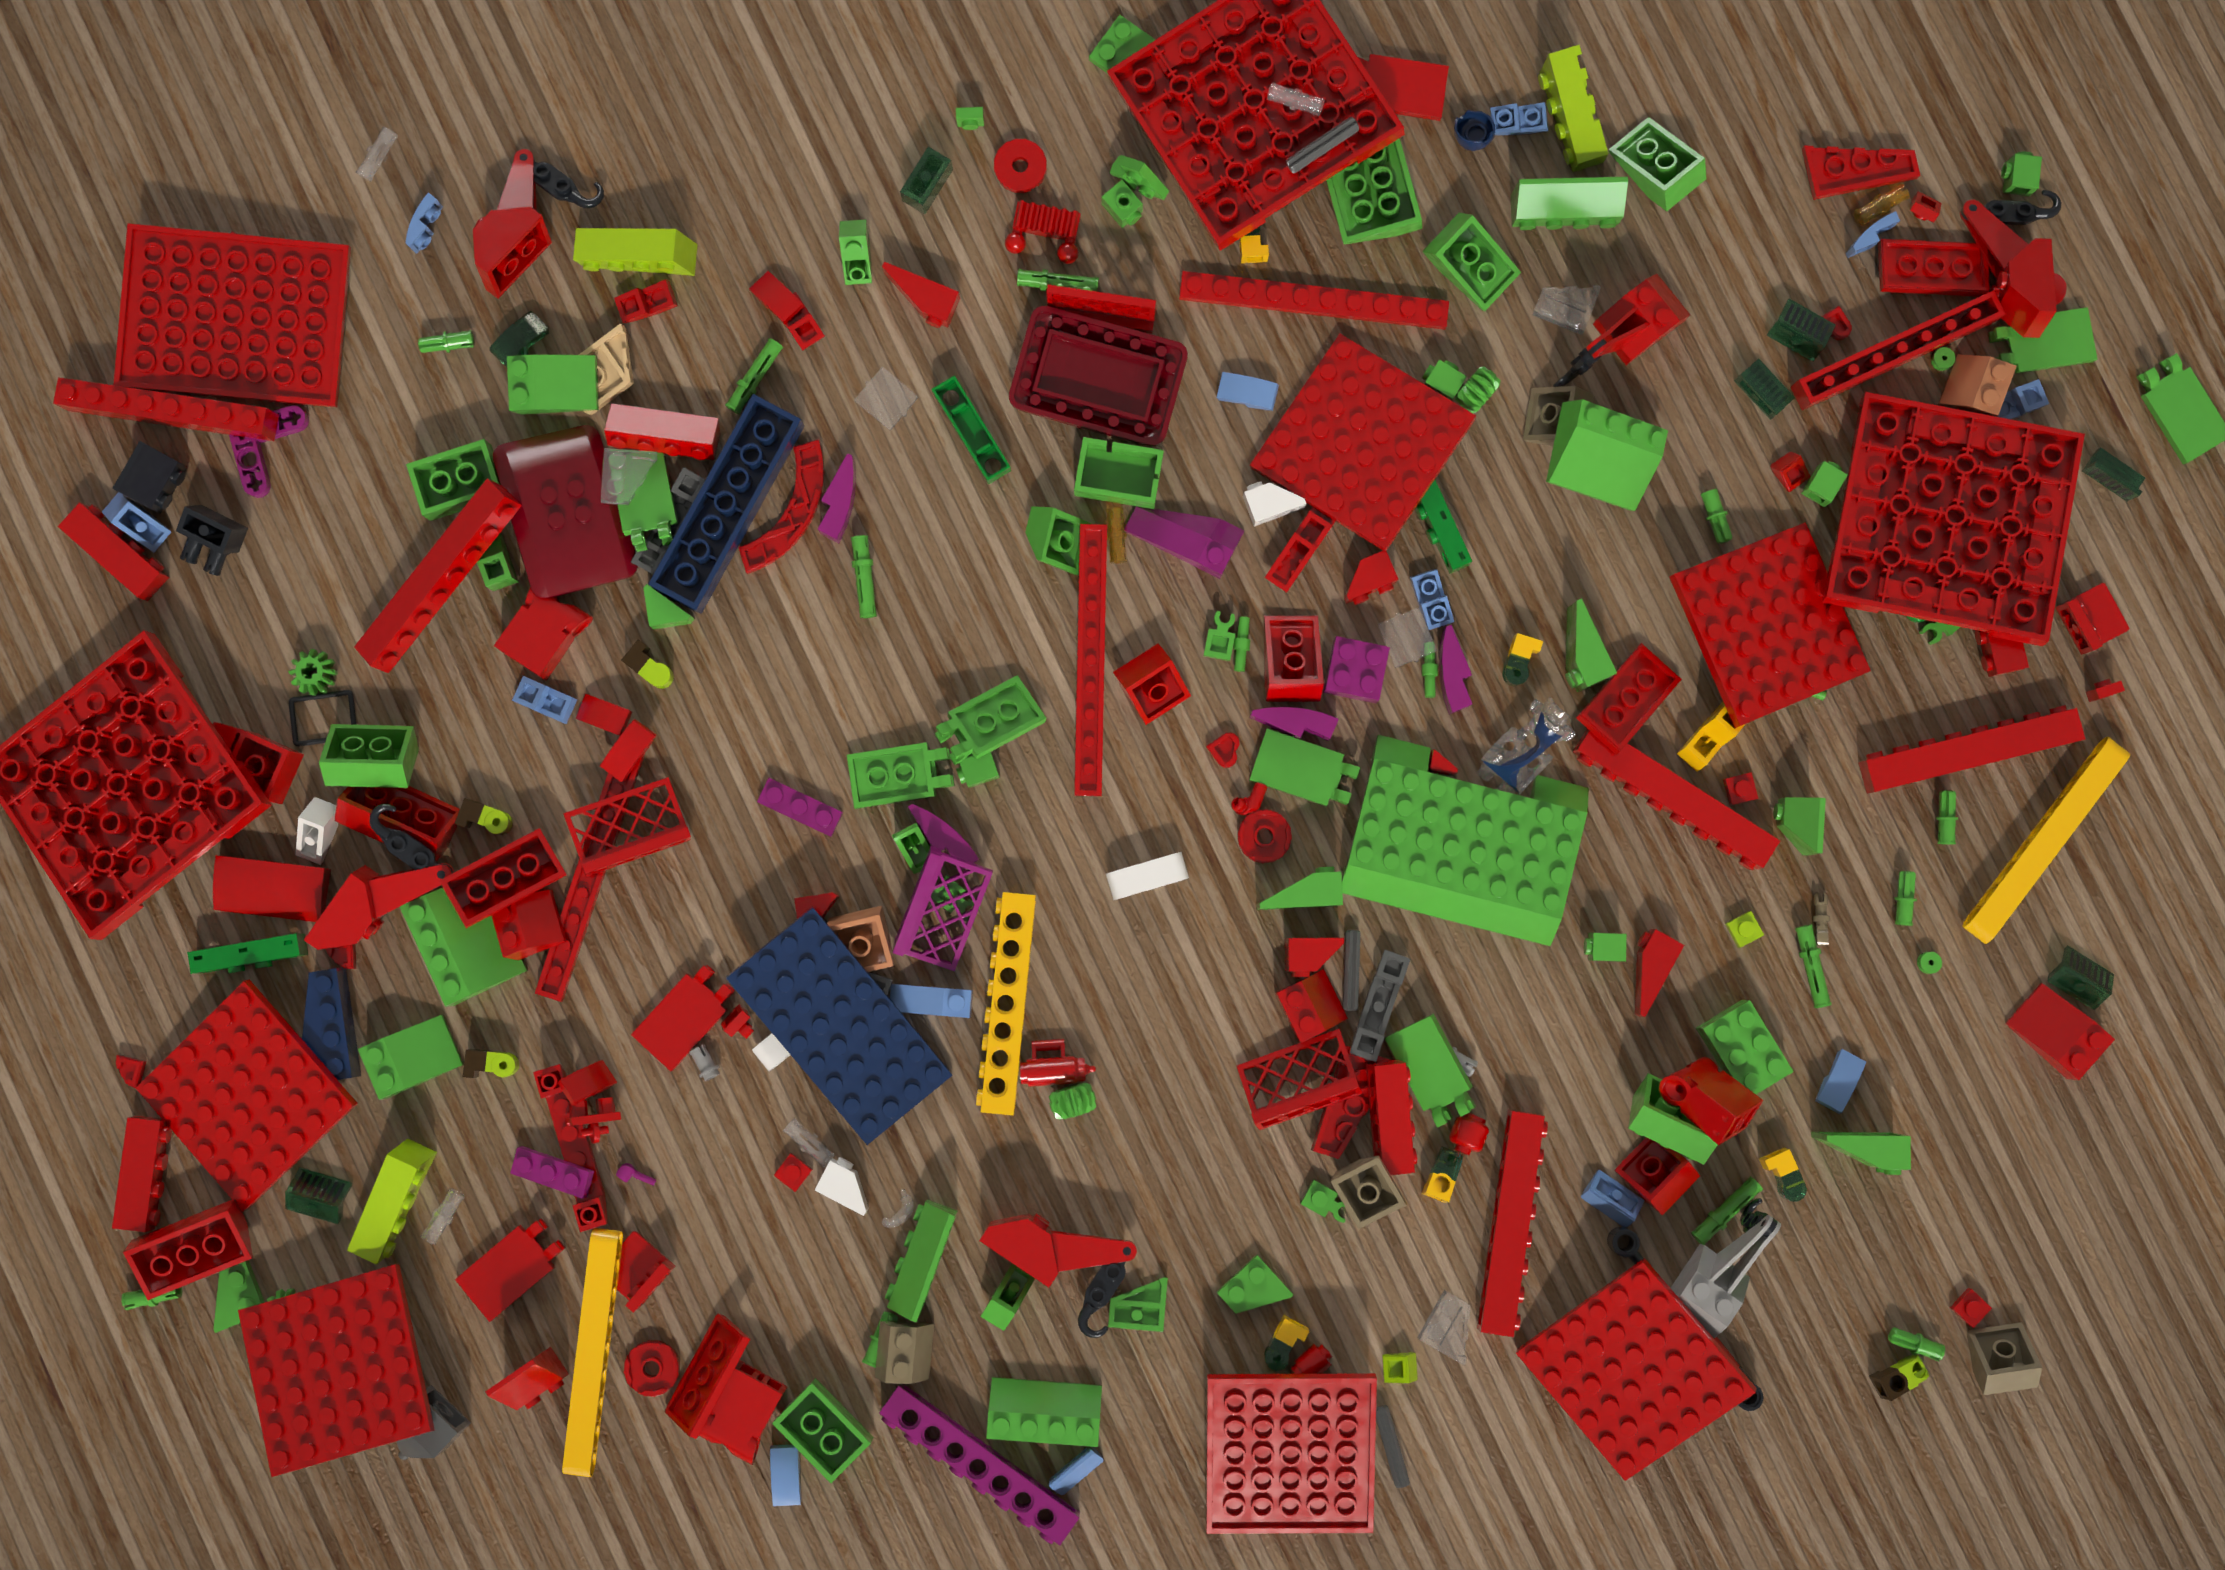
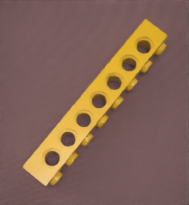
[976,892,1036,1116]

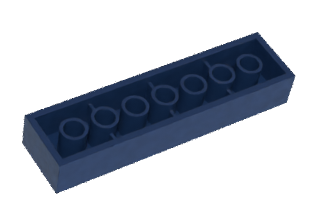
[648,394,805,614]

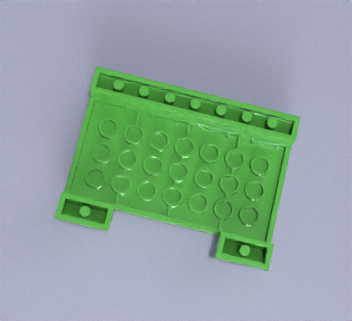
[1342,735,1589,946]

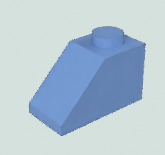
[102,492,171,552]

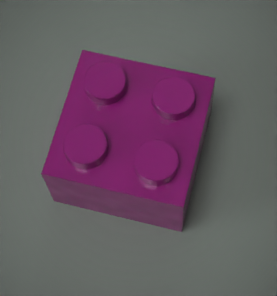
[1323,636,1390,704]

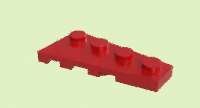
[1802,145,1921,200]
[1311,1046,1389,1159]

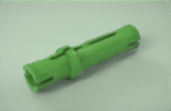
[1017,269,1099,291]
[725,338,783,415]
[851,535,877,618]
[1795,924,1832,1008]
[1691,1176,1763,1245]

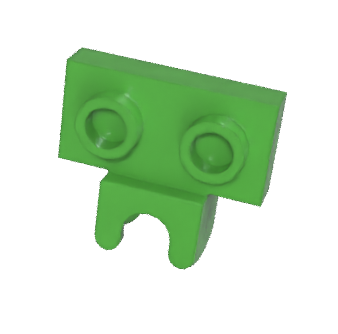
[1110,155,1169,200]

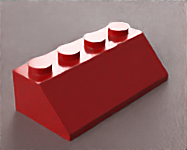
[334,786,460,862]
[439,828,566,928]
[123,1199,253,1300]

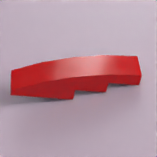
[1264,507,1336,593]

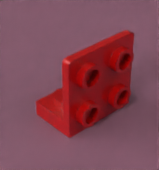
[2055,583,2130,655]
[617,1231,676,1313]

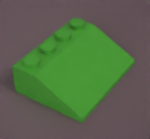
[1326,138,1422,245]
[1546,399,1668,511]
[400,888,528,1007]

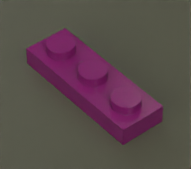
[757,778,843,837]
[510,1146,594,1198]

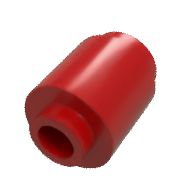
[1291,1344,1333,1374]

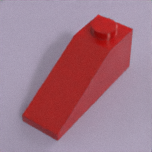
[882,262,960,328]
[1635,929,1685,1017]

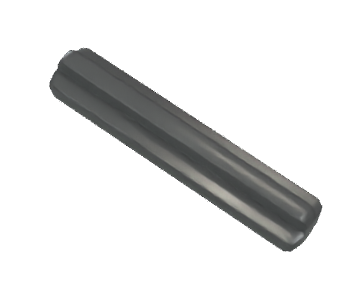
[1286,117,1359,173]
[1343,930,1361,1011]
[1376,1405,1410,1488]

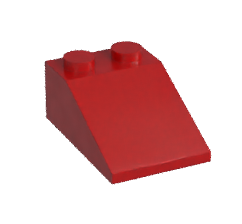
[1264,616,1324,702]
[2005,983,2115,1080]
[485,1347,569,1410]

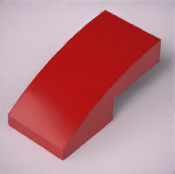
[749,271,804,325]
[614,279,678,324]
[785,292,825,351]
[575,694,632,736]
[600,719,657,782]
[558,1060,617,1106]

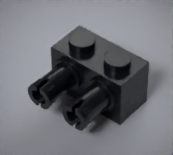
[176,505,248,576]

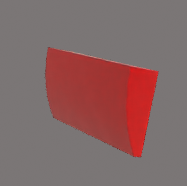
[213,855,331,922]

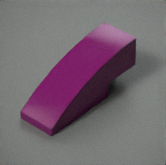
[818,453,856,544]
[1439,625,1472,715]
[1249,707,1339,741]
[908,804,980,871]

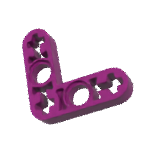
[229,406,309,498]

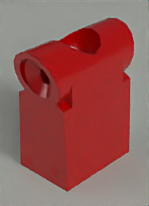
[494,588,593,681]
[1659,1057,1764,1145]
[699,1360,788,1465]

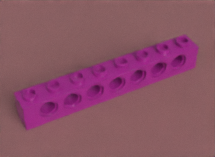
[879,1384,1080,1545]

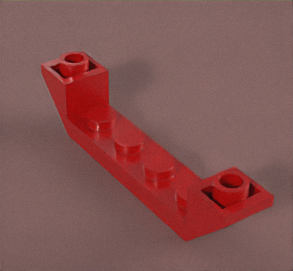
[533,1064,608,1232]

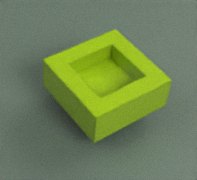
[1725,911,1764,948]

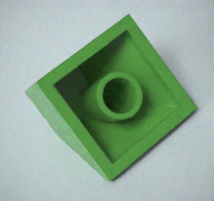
[1025,506,1091,575]
[1773,797,1826,856]

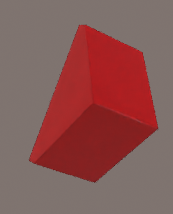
[794,892,840,919]

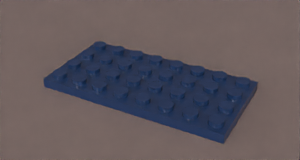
[726,906,953,1145]

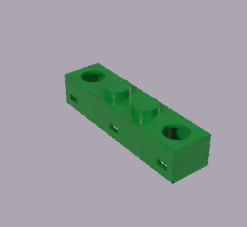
[932,375,1011,485]
[1415,480,1473,574]
[187,933,308,974]

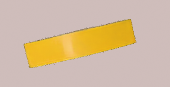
[1677,701,1745,772]

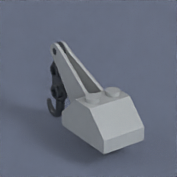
[1671,1198,1781,1338]

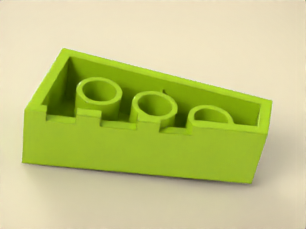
[1538,44,1608,172]
[573,228,698,276]
[347,1138,437,1265]

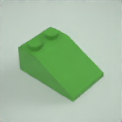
[1609,117,1707,212]
[1422,213,1521,311]
[507,355,599,415]
[1565,598,1617,693]
[1256,867,1343,910]
[358,1015,464,1100]
[1811,1132,1911,1175]

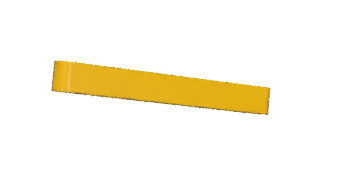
[1962,736,2130,944]
[562,1228,623,1477]

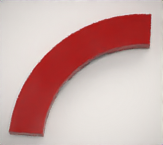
[738,439,824,574]

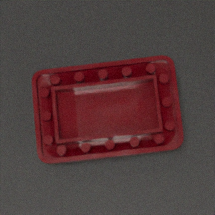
[1009,306,1188,446]
[493,425,638,598]

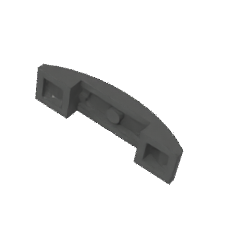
[631,467,706,574]
[1349,950,1410,1062]

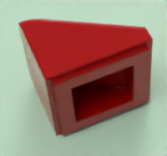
[1770,452,1811,492]
[1428,749,1458,776]

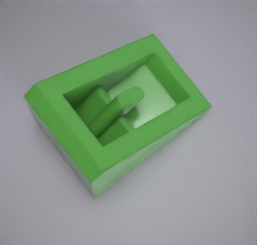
[643,584,695,630]
[892,823,930,874]

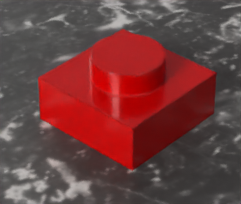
[1910,191,1942,223]
[2086,678,2125,702]
[1723,772,1759,806]
[774,1153,813,1192]
[1950,1288,1992,1328]

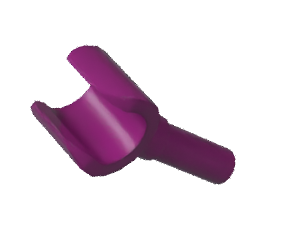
[616,1163,656,1186]

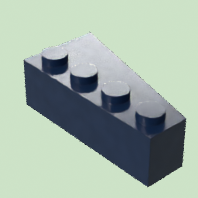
[302,968,361,1080]

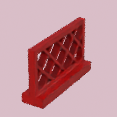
[1046,285,1157,334]
[563,777,691,877]
[1236,1029,1363,1130]

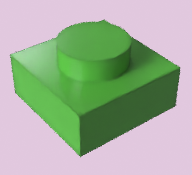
[956,107,984,130]

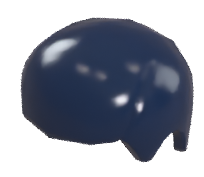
[1454,110,1495,151]

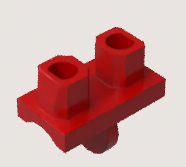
[565,1097,621,1144]

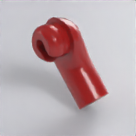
[1231,782,1268,815]

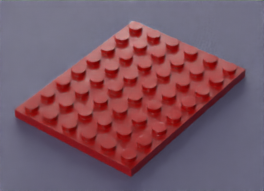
[113,223,351,408]

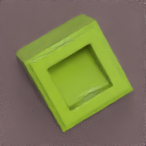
[1382,1352,1418,1383]

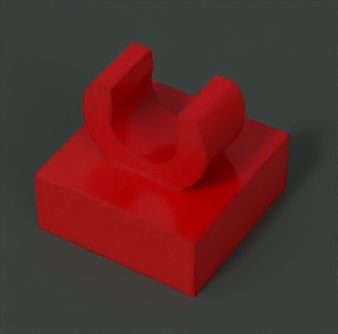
[720,1004,754,1039]

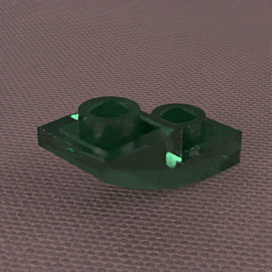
[489,311,549,367]

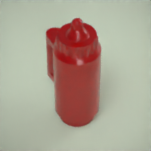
[1020,1039,1096,1087]

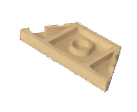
[579,324,634,415]

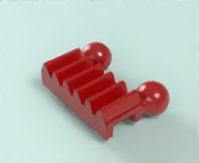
[1005,200,1081,264]

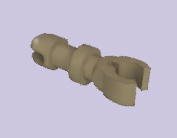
[1813,892,1830,945]

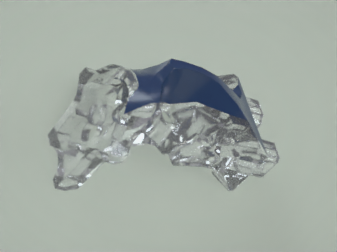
[1477,697,1576,794]

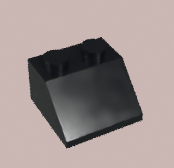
[112,441,188,514]

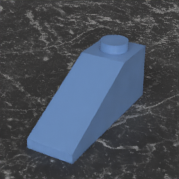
[890,984,973,1018]

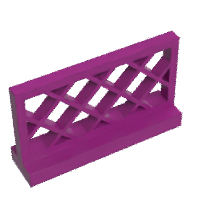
[893,846,993,972]

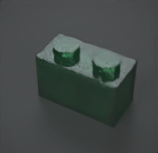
[900,146,953,214]

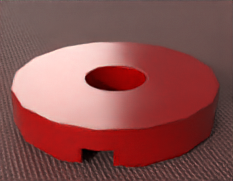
[994,139,1047,193]
[1237,809,1292,864]
[624,1340,680,1397]

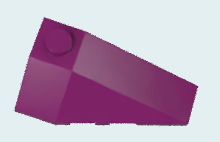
[1124,506,1244,579]

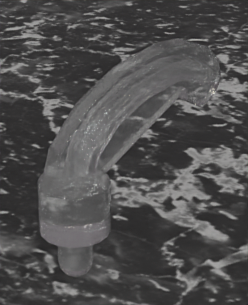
[882,1189,914,1228]

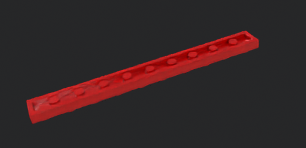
[1179,271,1449,330]
[1074,524,1107,797]
[535,754,645,1002]

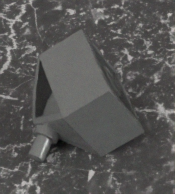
[397,1385,471,1460]

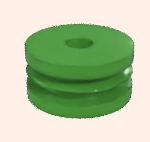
[1931,347,1956,371]
[1917,952,1942,974]

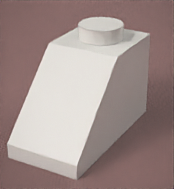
[1243,482,1306,527]
[296,797,338,865]
[815,1157,869,1216]

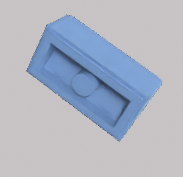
[1581,1170,1645,1228]
[1049,1446,1104,1495]

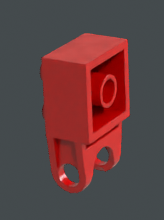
[213,722,304,804]

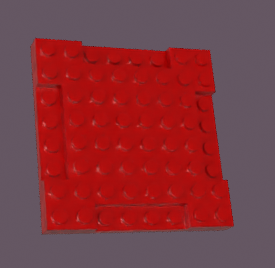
[1107,0,1405,251]
[1822,392,2085,647]
[0,630,272,940]

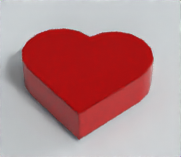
[1815,306,1852,340]
[1206,732,1240,768]

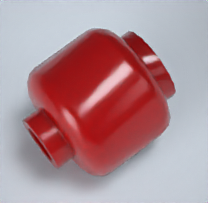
[1449,1113,1489,1156]

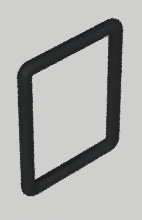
[288,690,357,747]

